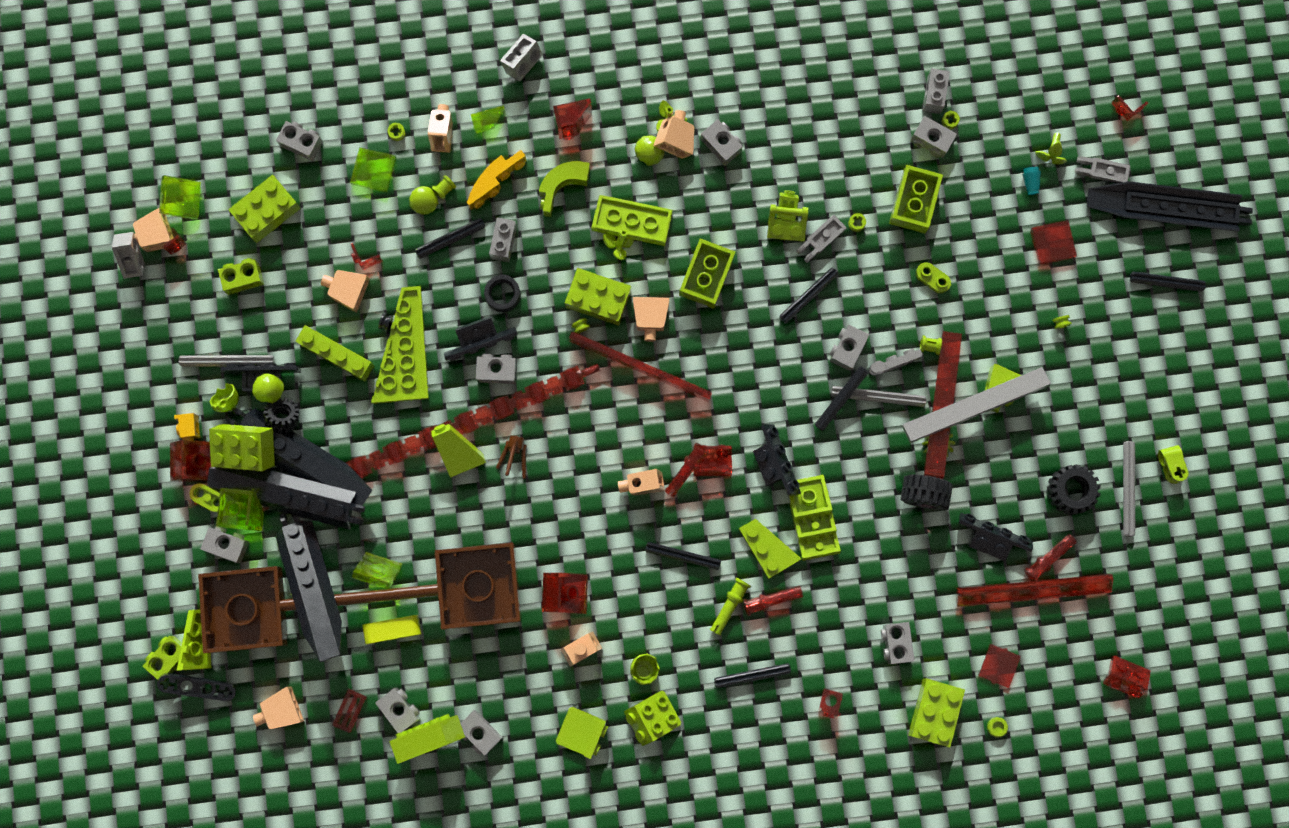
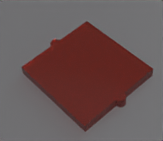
[978,644,1021,688]

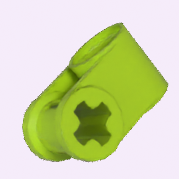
[1158,445,1189,484]

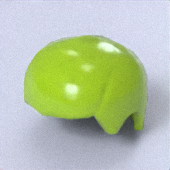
[634,135,665,166]
[409,186,438,215]
[252,374,284,403]
[209,383,239,413]
[630,654,660,685]

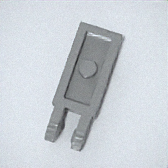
[1075,156,1130,183]
[796,215,847,263]
[869,348,922,376]

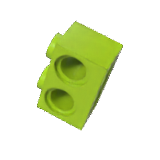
[218,258,264,295]
[143,636,182,682]

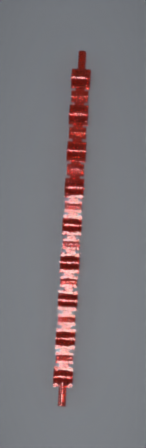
[259,364,600,513]

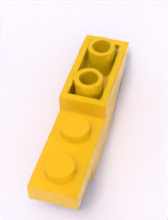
[467,150,527,210]

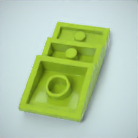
[788,475,841,561]

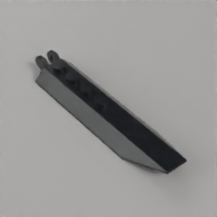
[1087,181,1253,232]
[225,407,373,506]
[207,467,365,530]
[275,513,342,663]

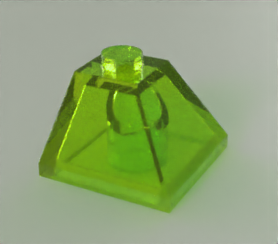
[216,488,264,531]

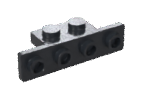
[444,316,518,361]
[221,363,301,393]
[753,424,801,496]
[959,513,1033,561]

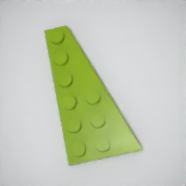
[371,286,429,404]

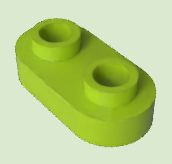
[916,262,951,294]
[189,484,227,513]

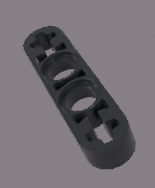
[157,673,236,701]

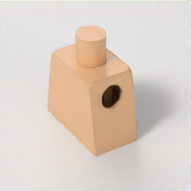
[428,104,453,153]
[654,110,694,159]
[133,208,177,252]
[321,270,370,313]
[633,297,669,342]
[618,469,665,495]
[561,632,603,667]
[253,686,304,729]

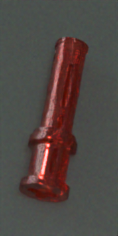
[665,443,709,497]
[1024,534,1077,583]
[743,585,803,616]

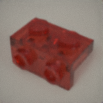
[693,445,732,476]
[1103,655,1151,698]

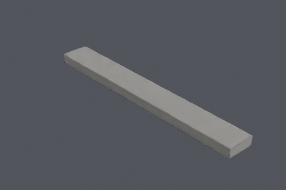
[902,367,1051,444]

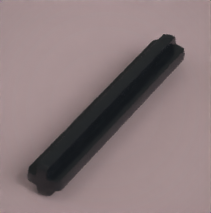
[415,218,485,259]
[779,267,839,324]
[1130,272,1206,292]
[815,366,869,431]
[645,542,721,570]
[714,663,791,688]

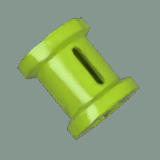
[432,175,456,200]
[920,335,942,355]

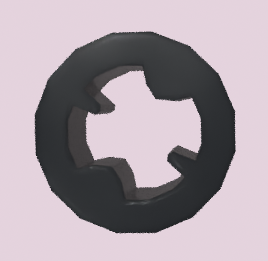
[378,313,394,332]

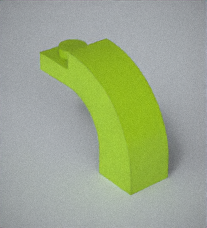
[539,161,590,217]

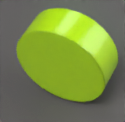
[987,717,1008,737]

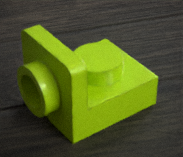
[776,190,799,220]

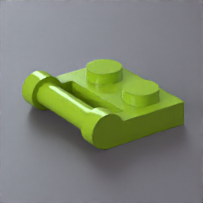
[767,204,808,241]

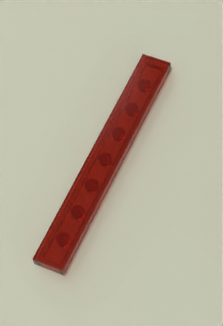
[924,331,962,479]
[569,332,712,402]
[956,574,1114,607]

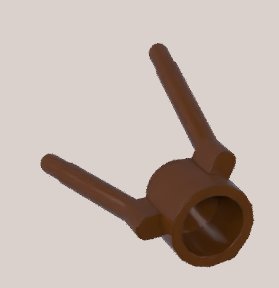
[496,435,527,479]

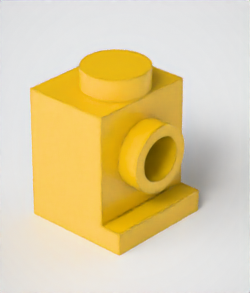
[174,413,200,443]

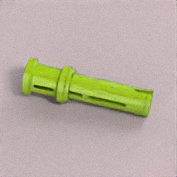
[710,577,751,636]

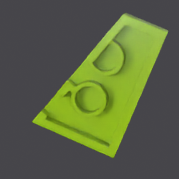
[739,519,802,579]
[177,609,211,671]

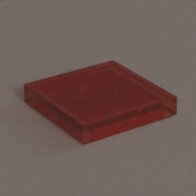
[1030,220,1077,265]

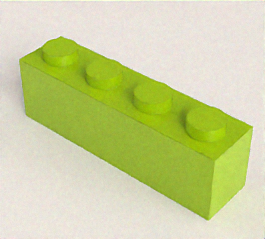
[295,325,374,382]

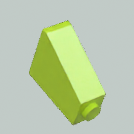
[431,424,486,478]

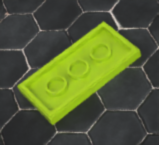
[591,195,673,246]

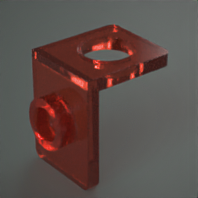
[1112,95,1149,121]
[163,228,186,255]
[350,243,383,270]
[818,689,843,719]

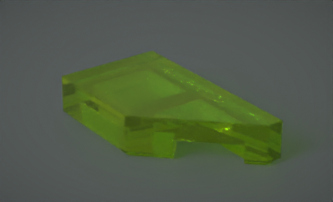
[471,105,505,134]

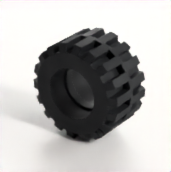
[1047,464,1101,515]
[900,474,953,510]

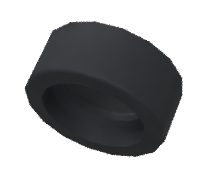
[484,275,521,313]

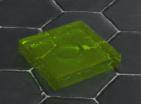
[350,147,397,192]
[159,175,201,220]
[352,552,402,589]

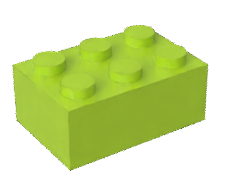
[889,165,943,234]
[228,175,301,243]
[679,238,735,308]
[565,268,631,326]
[209,424,275,471]
[908,678,965,748]
[389,714,465,764]

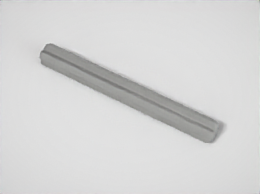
[179,355,275,367]
[831,386,926,407]
[1123,441,1135,537]

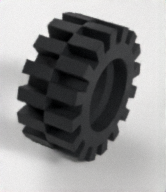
[264,398,299,434]

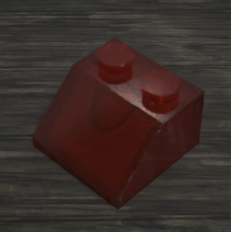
[553,99,592,140]
[170,440,211,482]
[542,573,588,614]

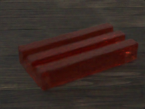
[332,688,367,733]

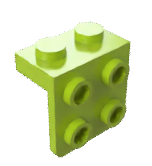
[623,691,681,746]
[556,707,608,759]

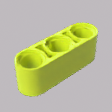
[362,615,421,644]

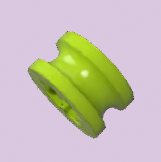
[941,111,960,130]
[387,123,405,142]
[848,213,866,232]
[1052,315,1072,329]
[571,318,590,334]

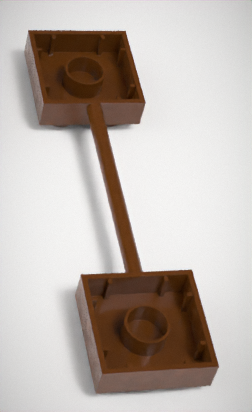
[198,542,522,653]

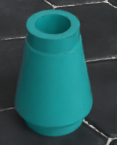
[1022,167,1041,195]

